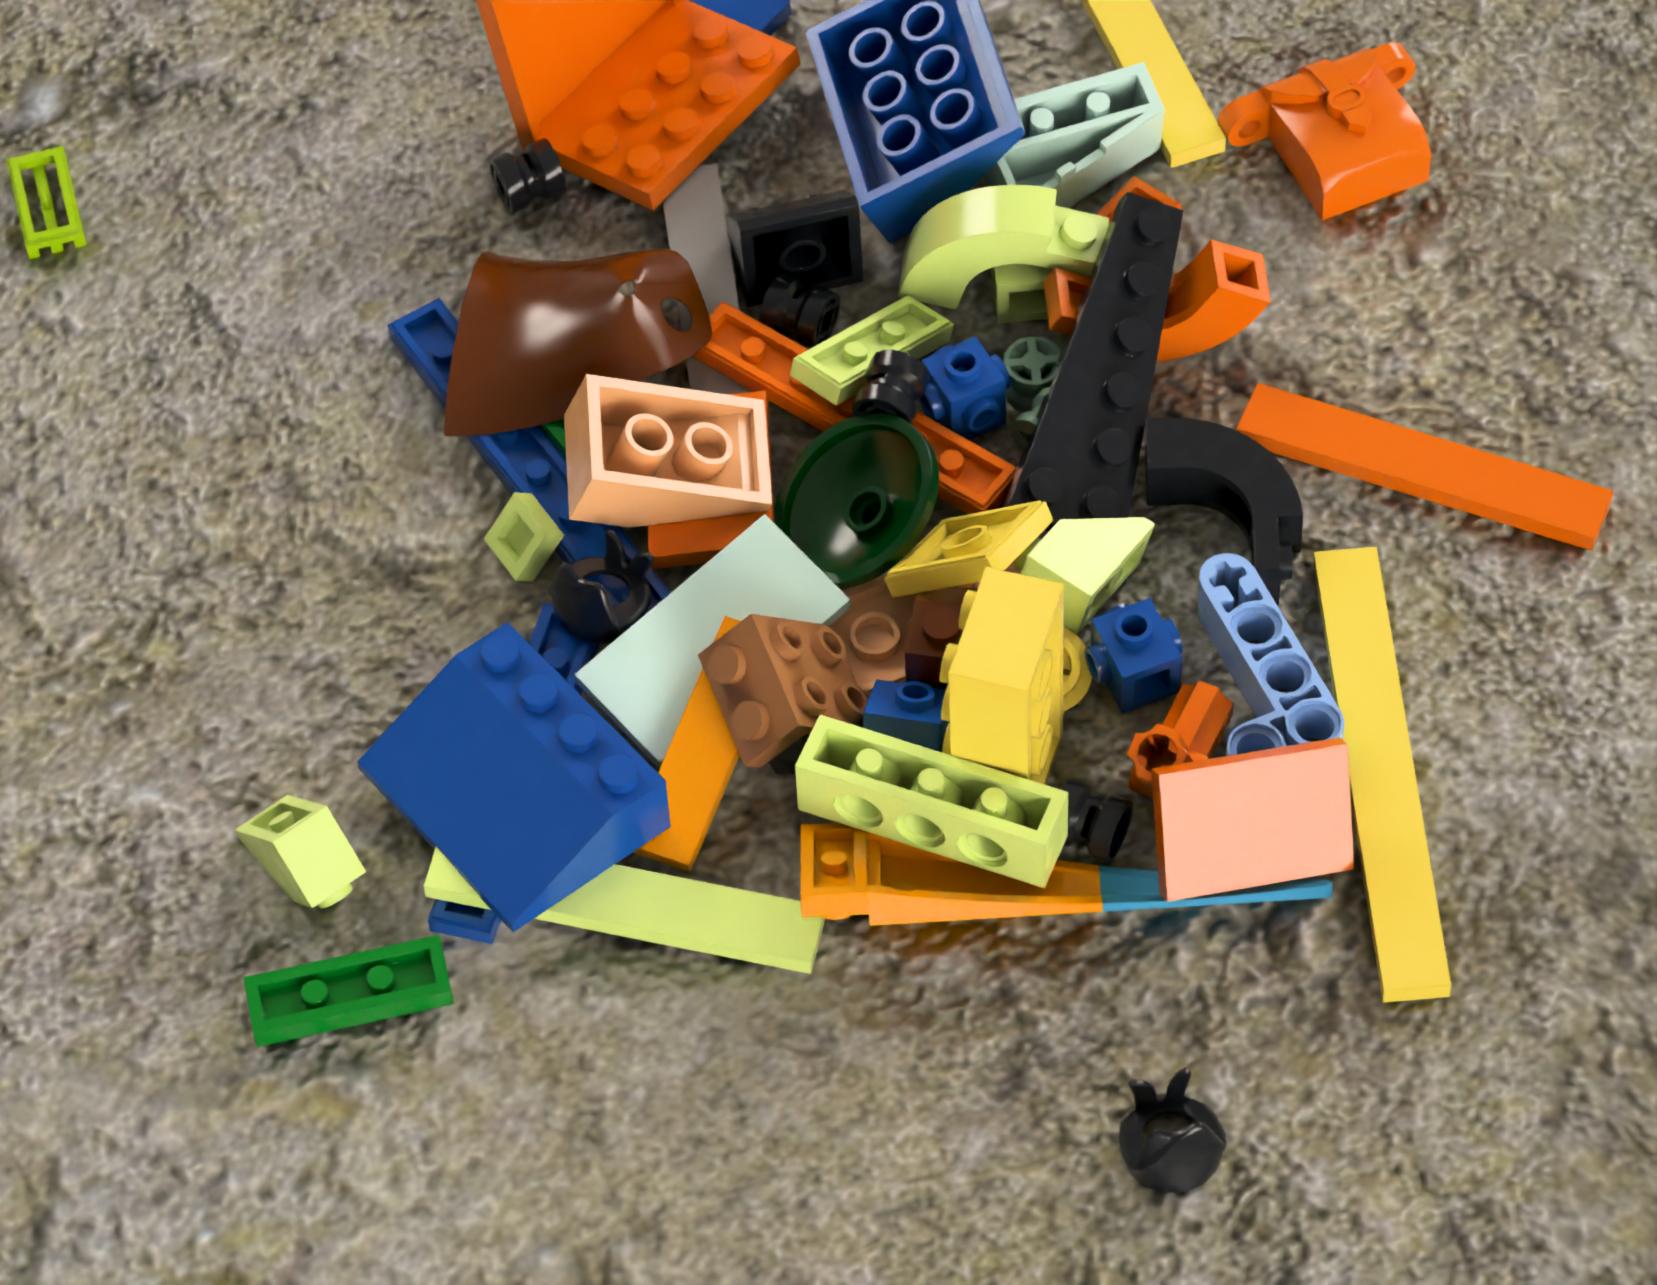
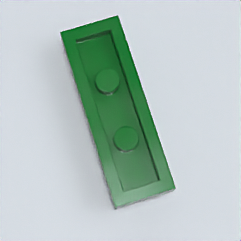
[243,935,454,1047]

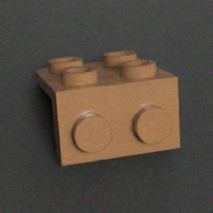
[698,614,868,768]

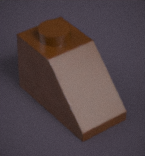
[905,586,978,690]

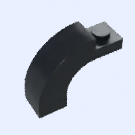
[1144,418,1303,605]

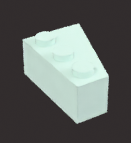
[984,62,1165,208]

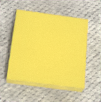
[884,500,1054,598]

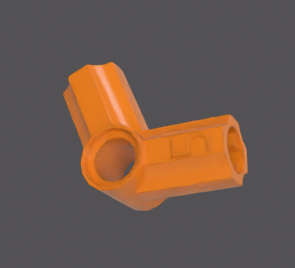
[1127,680,1234,798]

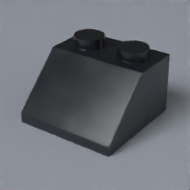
[727,190,864,307]

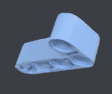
[1197,553,1345,756]

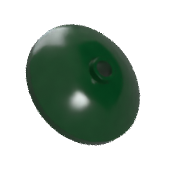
[774,413,939,589]

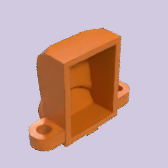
[1218,42,1431,221]

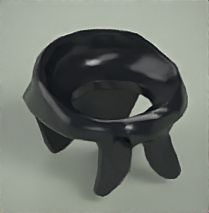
[547,530,654,643]
[1119,1068,1227,1193]

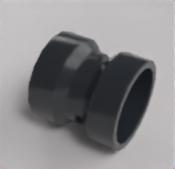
[489,138,567,214]
[759,273,841,348]
[852,350,930,424]
[1061,779,1133,863]

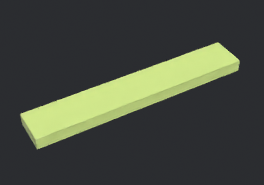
[424,847,825,974]

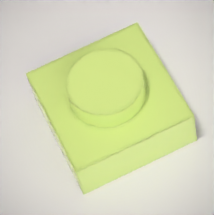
[484,492,564,582]

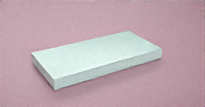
[574,514,851,769]

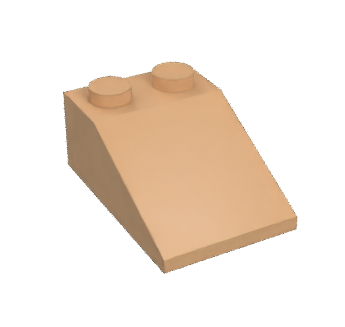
[564,374,772,528]

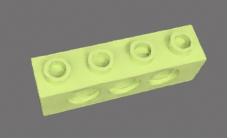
[795,715,1068,888]

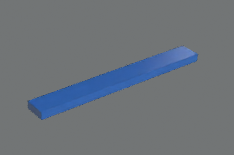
[388,298,671,614]

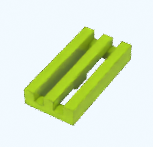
[6,146,87,259]

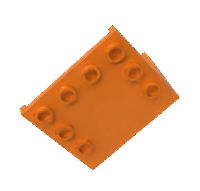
[476,0,801,211]

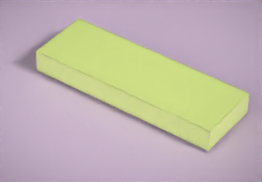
[789,295,954,406]

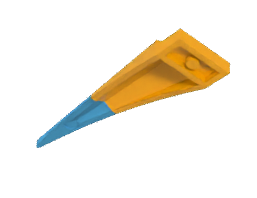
[800,823,1333,926]

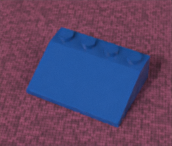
[805,0,1026,243]
[357,622,671,932]

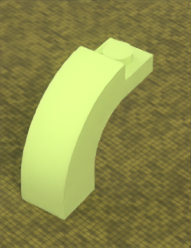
[898,185,1109,310]

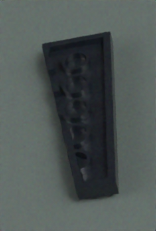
[1002,192,1184,532]

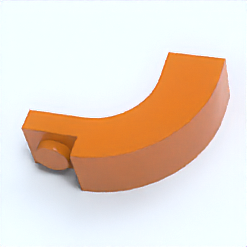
[1043,239,1271,362]

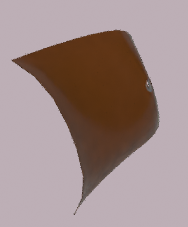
[444,249,712,437]

